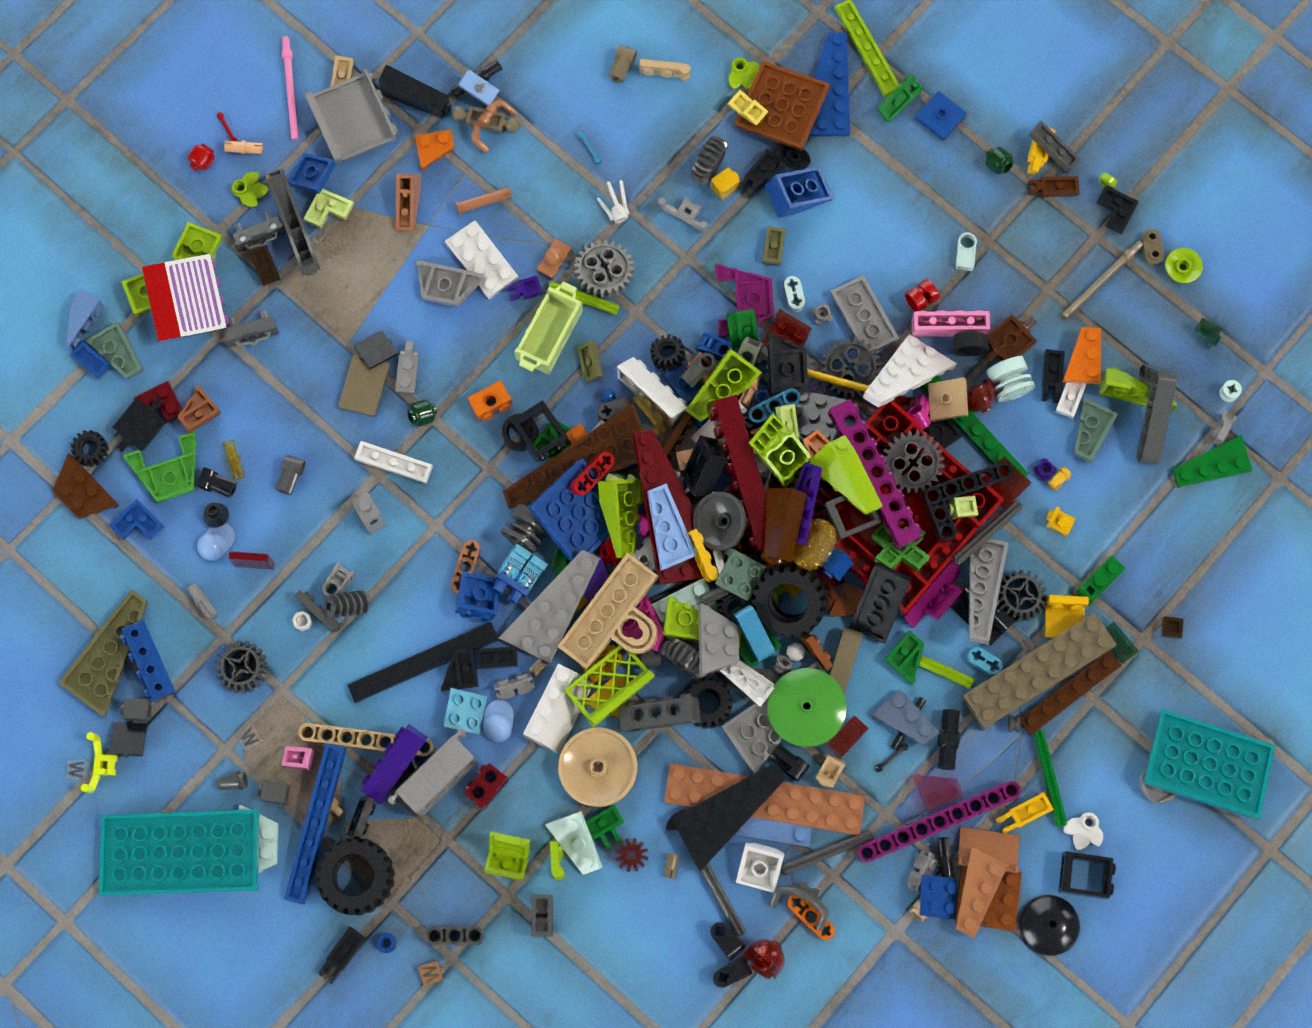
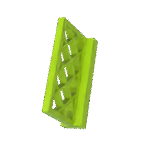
[564,645,655,728]

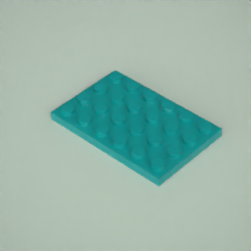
[1143,709,1276,820]

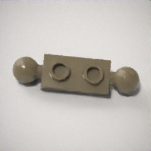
[452,106,520,133]

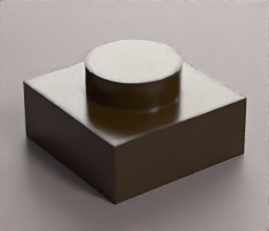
[1161,616,1184,639]

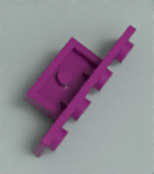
[903,560,962,628]

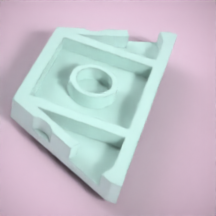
[239,805,279,873]

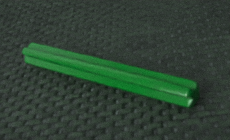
[1033,730,1067,827]

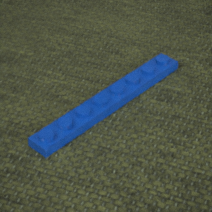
[284,743,347,904]

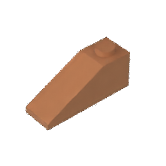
[395,173,421,231]

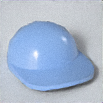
[197,523,235,561]
[483,700,514,742]

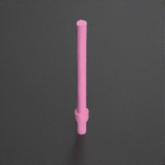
[281,36,299,141]

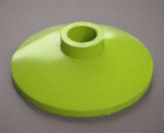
[1165,248,1203,284]

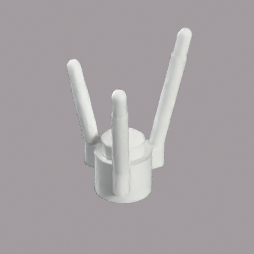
[597,180,630,224]

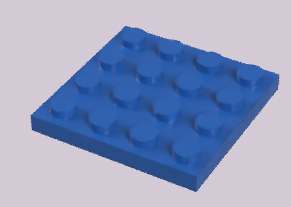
[527,458,610,562]

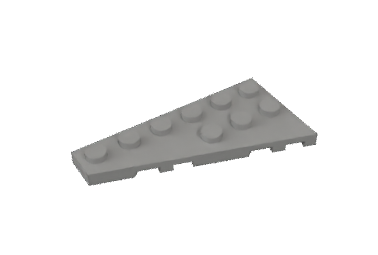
[499,550,601,663]
[721,661,826,774]

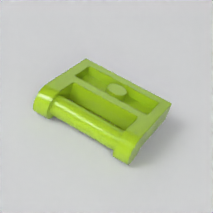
[550,841,565,881]

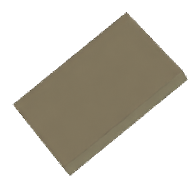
[338,354,390,417]

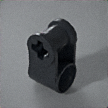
[710,922,746,960]
[713,955,753,988]

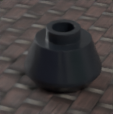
[203,502,229,528]

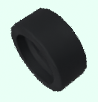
[953,331,989,356]
[502,414,538,451]

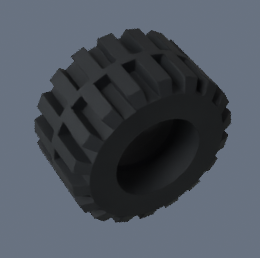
[685,677,733,729]

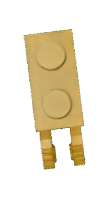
[687,529,718,582]
[996,792,1054,834]

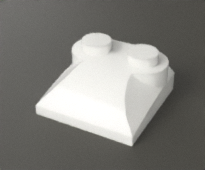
[736,843,784,892]

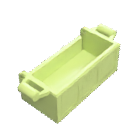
[514,281,583,375]

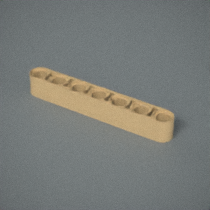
[298,723,435,758]

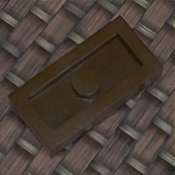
[249,244,281,286]

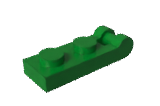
[876,74,923,123]
[1075,555,1126,606]

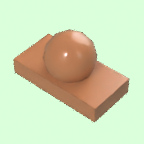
[537,239,572,280]

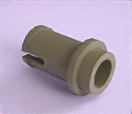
[663,853,680,879]

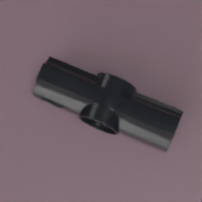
[937,709,960,770]

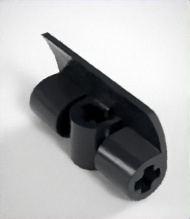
[950,584,1016,646]

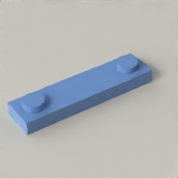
[735,817,812,848]

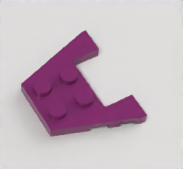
[715,264,774,337]

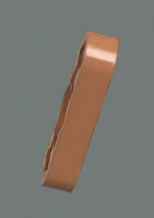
[451,540,481,594]

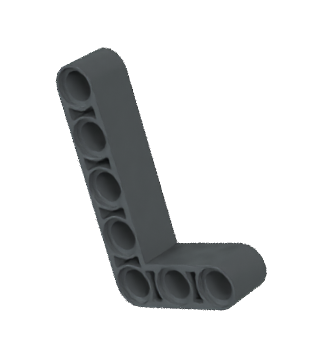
[1137,364,1177,464]

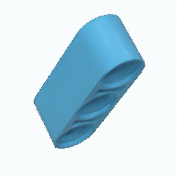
[749,388,800,424]
[733,605,775,663]

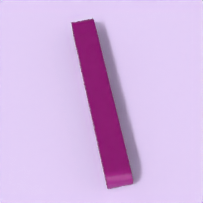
[857,781,1021,863]

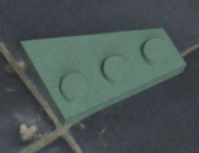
[85,321,144,380]
[1074,397,1118,463]

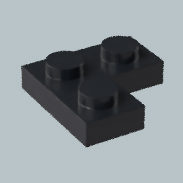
[1096,185,1139,235]

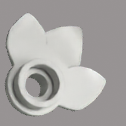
[1063,812,1103,850]

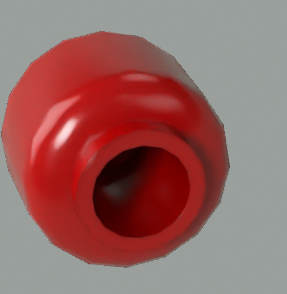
[187,143,215,172]

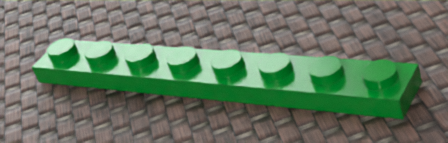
[921,375,1029,487]

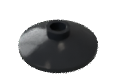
[775,144,811,170]

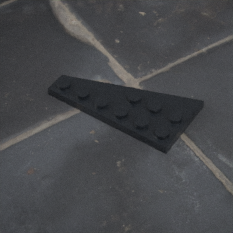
[671,762,785,872]

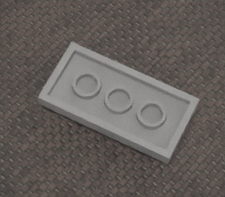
[830,275,899,351]

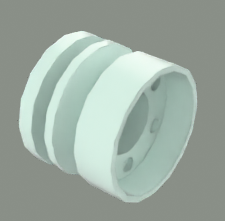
[986,356,1036,402]

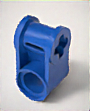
[695,332,732,362]

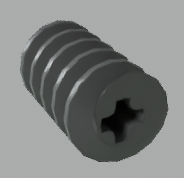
[325,590,369,619]

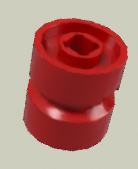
[904,279,940,312]

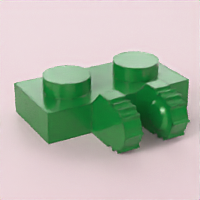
[586,805,624,850]

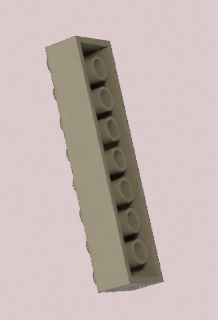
[962,612,1117,731]

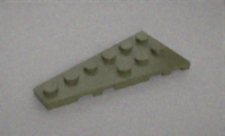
[58,590,148,718]

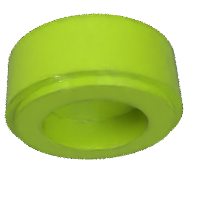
[1098,173,1118,189]

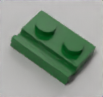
[726,309,758,350]

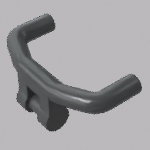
[769,882,829,931]

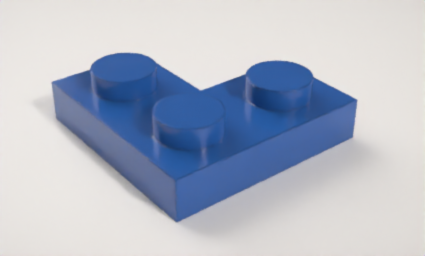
[109,499,165,540]

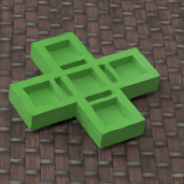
[871,522,930,572]

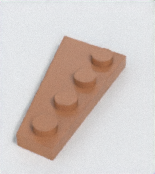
[955,847,1008,938]

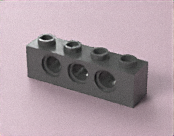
[619,694,701,732]

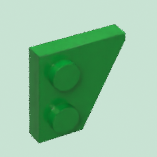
[883,631,924,685]

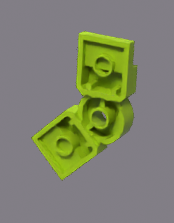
[121,222,223,317]

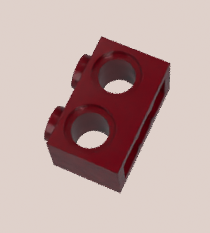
[464,763,509,810]

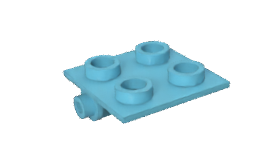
[443,688,487,735]

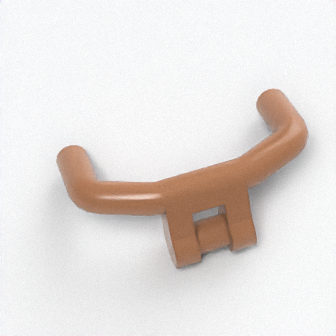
[471,100,516,153]

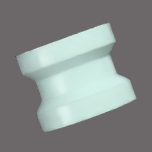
[1219,380,1242,402]

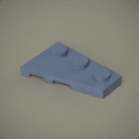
[871,689,940,746]

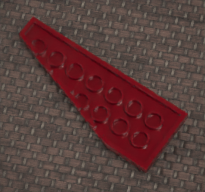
[632,430,714,585]

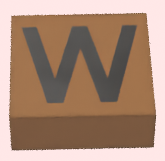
[418,960,444,987]

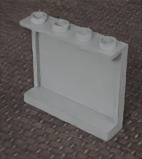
[305,68,398,165]

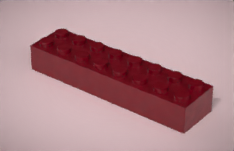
[708,395,766,554]

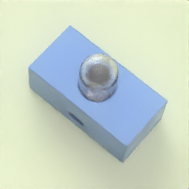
[457,69,499,106]

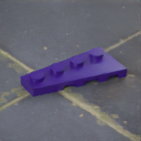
[795,462,822,546]

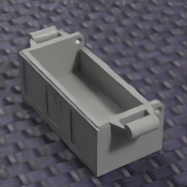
[388,729,477,817]

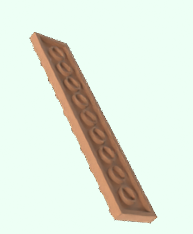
[664,763,865,836]

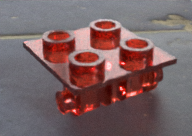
[982,456,1032,509]

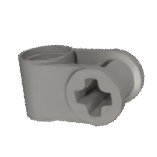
[322,562,356,598]

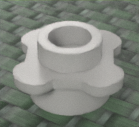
[812,304,833,324]

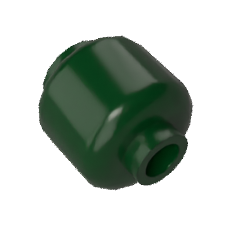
[986,147,1013,174]
[407,399,437,427]

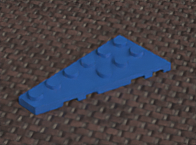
[809,32,850,136]

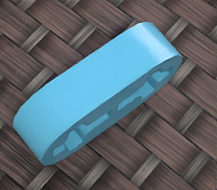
[967,647,1003,676]

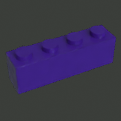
[361,724,428,804]

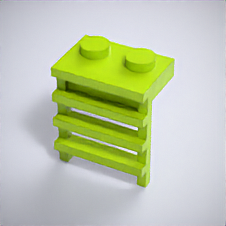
[484,832,530,881]

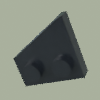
[441,647,479,692]

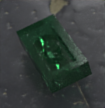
[1106,622,1139,664]

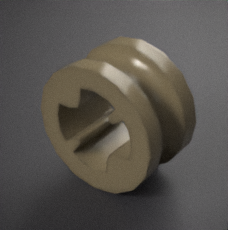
[529,659,547,678]

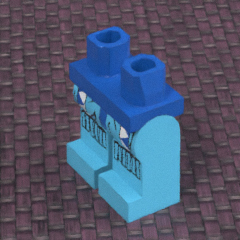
[492,544,548,604]

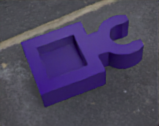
[507,275,543,301]

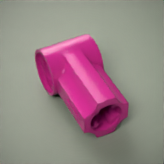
[907,394,931,429]

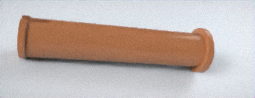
[455,187,512,216]

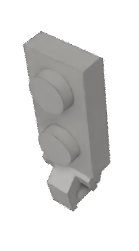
[395,341,419,394]

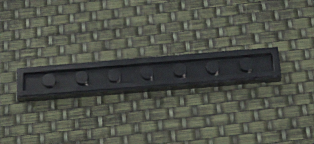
[348,622,499,703]

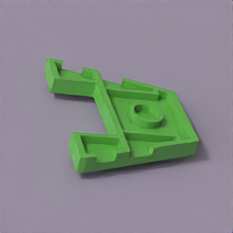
[123,431,197,503]

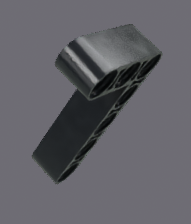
[921,462,1014,543]

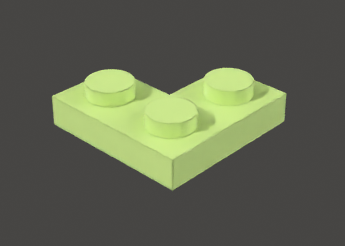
[304,189,354,229]

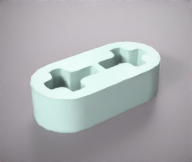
[784,276,805,312]

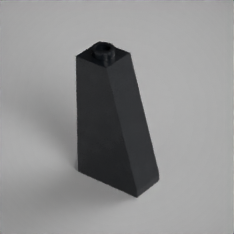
[378,65,451,119]

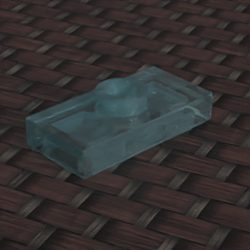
[702,255,735,295]

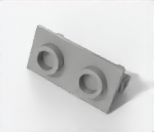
[494,672,535,700]
[907,850,937,893]

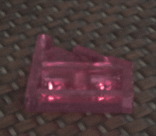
[913,774,964,812]

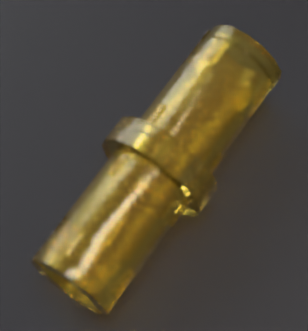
[222,440,245,480]

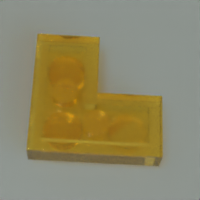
[633,394,666,434]

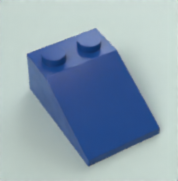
[765,166,833,218]

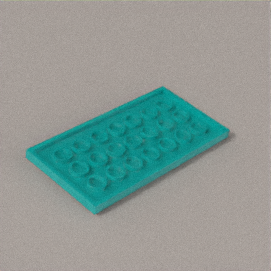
[99,809,260,896]

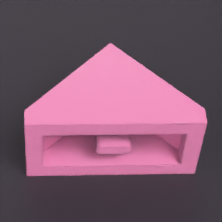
[281,746,316,772]

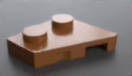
[177,385,221,434]
[795,633,833,670]

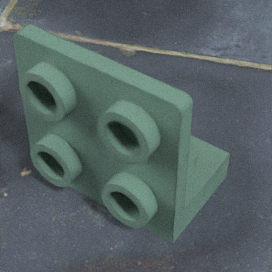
[715,548,766,601]

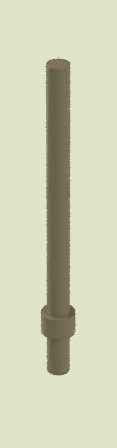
[1061,240,1144,320]

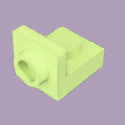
[946,496,978,520]

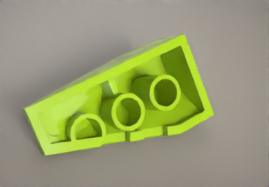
[685,348,761,422]
[1098,367,1177,412]
[809,436,883,515]
[598,479,643,558]

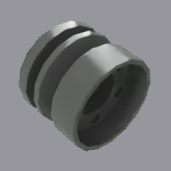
[500,504,547,553]

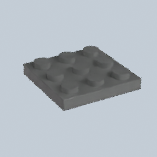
[792,390,847,444]

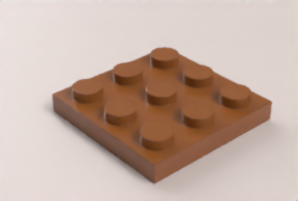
[954,865,1022,932]

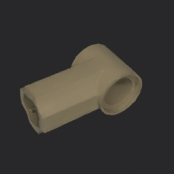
[609,45,637,83]

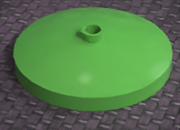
[767,668,846,747]

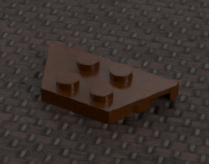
[52,453,120,519]

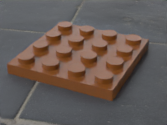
[734,61,830,151]

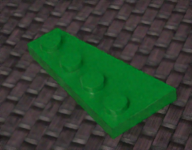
[1172,435,1252,488]

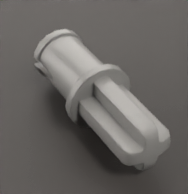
[187,583,217,619]

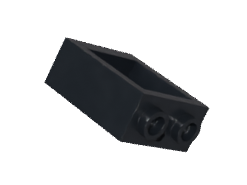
[510,400,569,462]
[682,435,728,497]
[1058,851,1116,900]

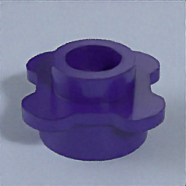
[1033,458,1056,481]

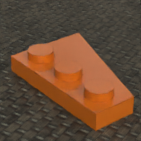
[1062,327,1101,384]

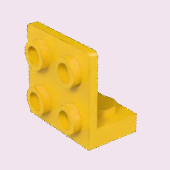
[1045,595,1089,638]

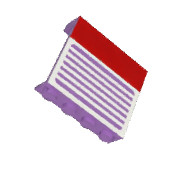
[142,254,229,343]

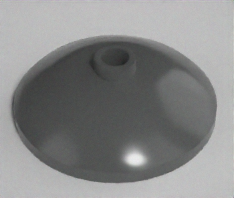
[693,492,746,550]

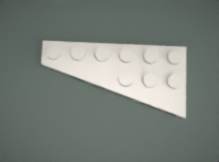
[862,334,957,408]

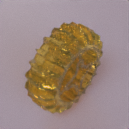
[792,518,838,571]

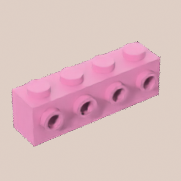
[911,310,990,337]

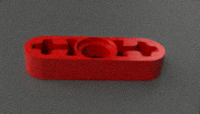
[570,452,615,496]

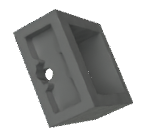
[820,495,882,542]

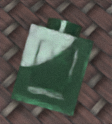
[1194,318,1222,349]

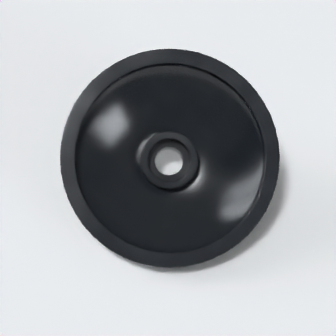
[1019,895,1080,956]

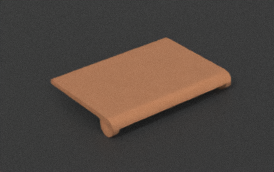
[958,827,1020,873]

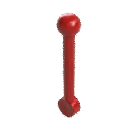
[217,112,238,142]

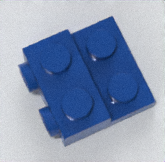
[455,572,499,622]

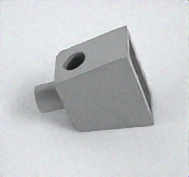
[351,492,387,535]

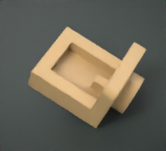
[816,754,846,788]

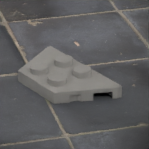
[416,260,485,307]
[698,604,739,677]

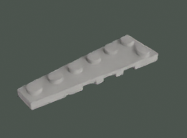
[969,535,1009,645]

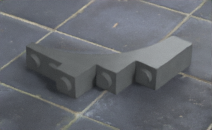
[265,168,320,276]

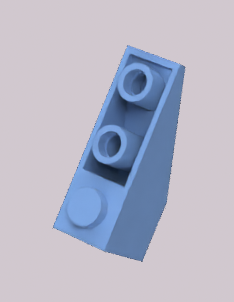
[66,289,104,351]

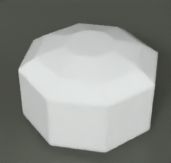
[292,611,312,632]
[786,642,805,663]

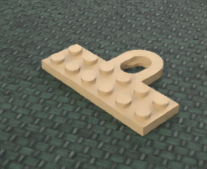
[557,553,659,670]

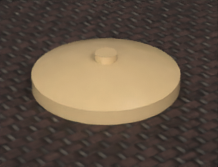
[558,727,637,807]

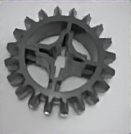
[691,136,728,185]
[998,570,1047,622]
[660,637,703,679]
[215,641,268,694]

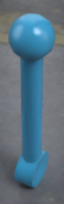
[578,131,601,164]

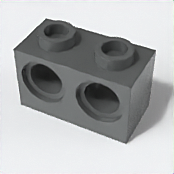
[532,895,553,937]

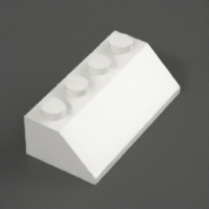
[617,357,687,429]
[523,664,594,754]

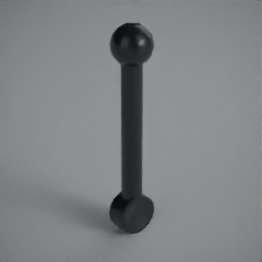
[875,743,909,772]

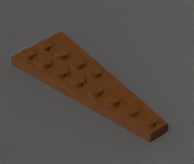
[503,404,644,509]

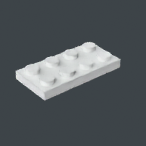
[445,220,519,300]

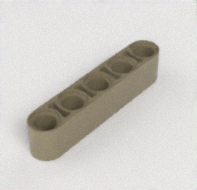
[830,627,863,695]

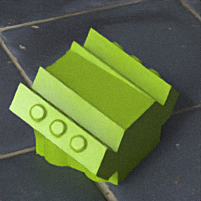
[749,413,812,488]

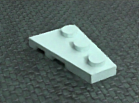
[545,811,603,875]

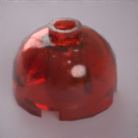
[967,378,997,413]
[744,939,785,979]

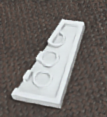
[719,660,775,707]

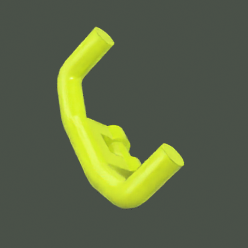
[81,732,118,793]

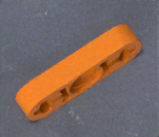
[787,895,835,940]

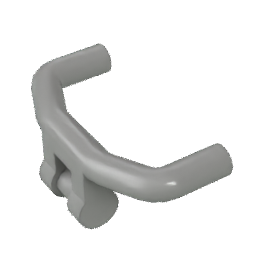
[658,197,708,232]

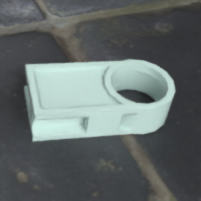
[955,232,977,271]

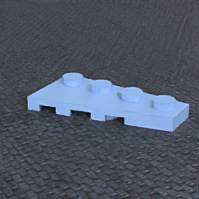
[647,484,697,571]

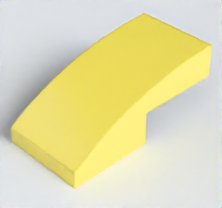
[728,90,768,126]

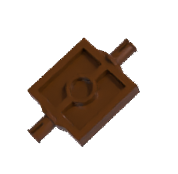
[984,314,1037,363]

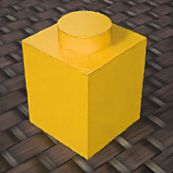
[710,167,740,200]

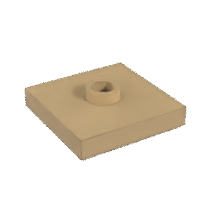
[928,377,968,422]

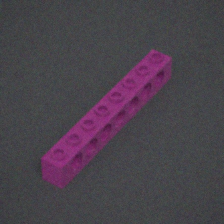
[827,399,922,550]

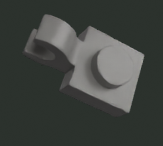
[1212,411,1237,446]

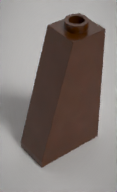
[764,488,807,565]

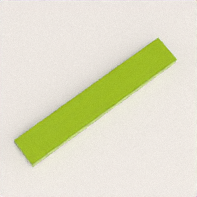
[834,0,899,98]

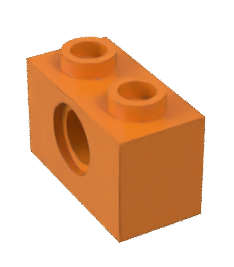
[468,380,513,422]

